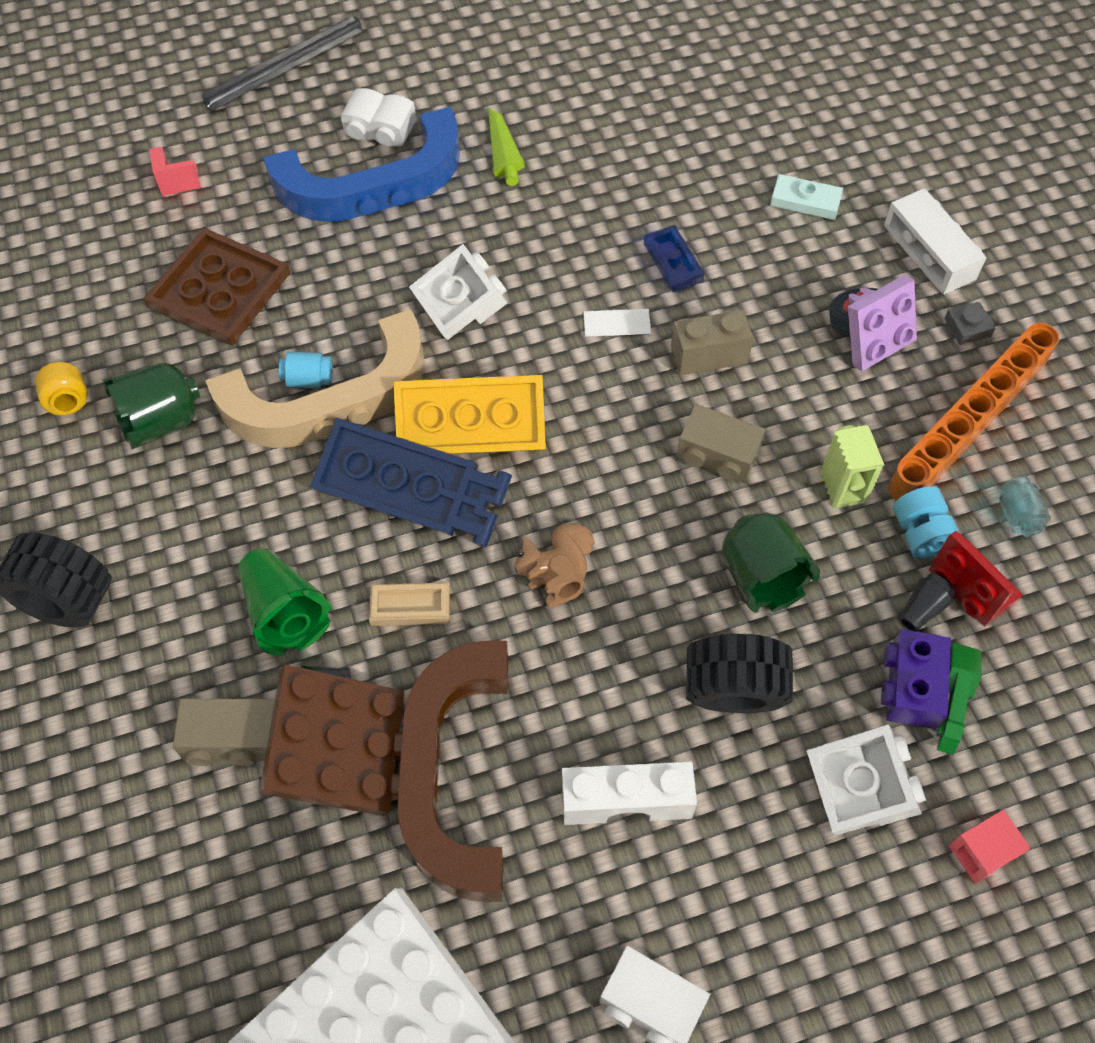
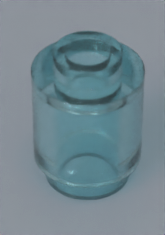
[999,477,1051,537]

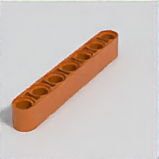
[888,323,1059,501]

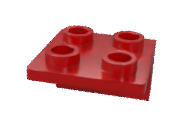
[929,531,1023,627]

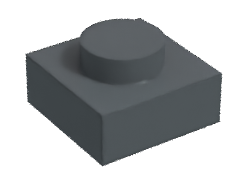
[944,302,995,345]

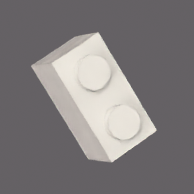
[599,946,710,1043]

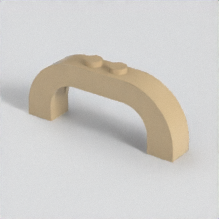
[205,309,424,448]

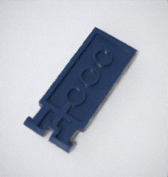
[310,417,512,548]

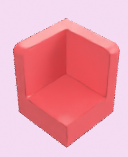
[149,147,201,196]
[949,810,1030,884]

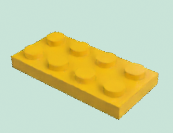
[394,375,546,454]

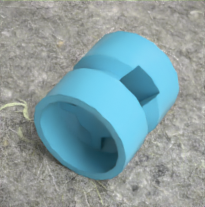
[892,486,959,559]

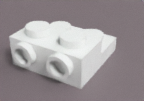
[409,244,507,340]
[806,724,926,836]

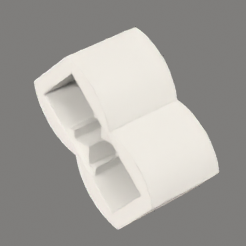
[340,88,417,147]

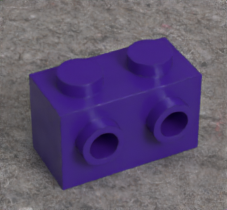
[881,629,951,729]

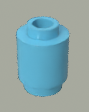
[279,352,333,389]

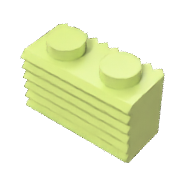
[820,425,885,508]

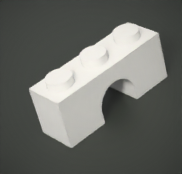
[562,762,697,825]

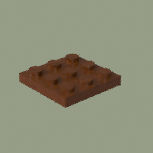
[143,228,291,346]
[259,664,404,816]

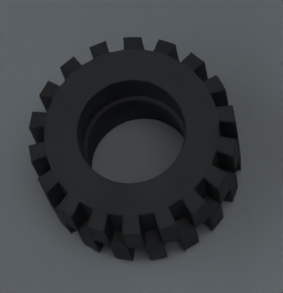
[0,532,112,628]
[686,633,793,713]

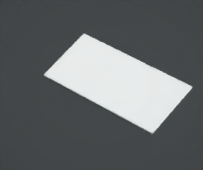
[584,309,651,337]

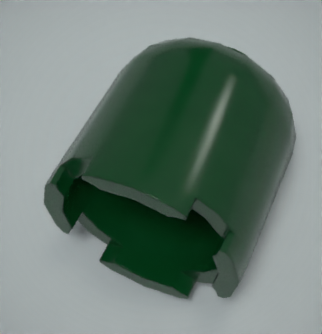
[103,362,200,449]
[722,512,820,613]

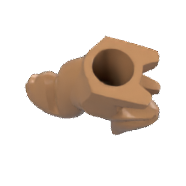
[514,523,595,608]

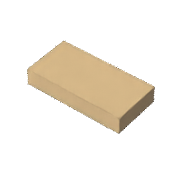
[369,582,450,626]

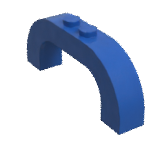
[263,107,460,222]

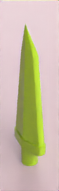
[488,107,525,186]

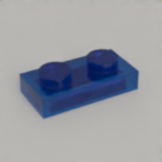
[644,225,704,293]

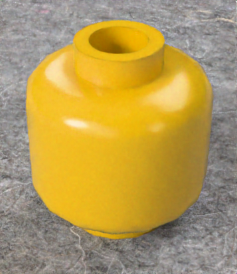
[34,362,88,416]

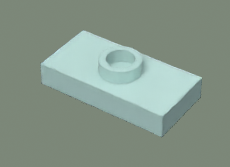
[770,174,843,220]

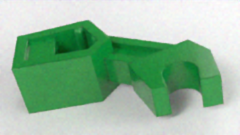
[937,642,982,755]

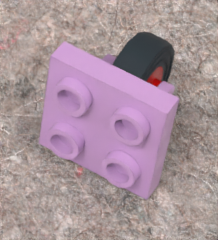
[829,275,917,371]

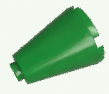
[238,549,332,656]

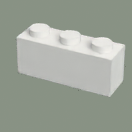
[884,188,987,295]

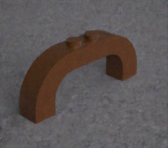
[391,640,509,902]

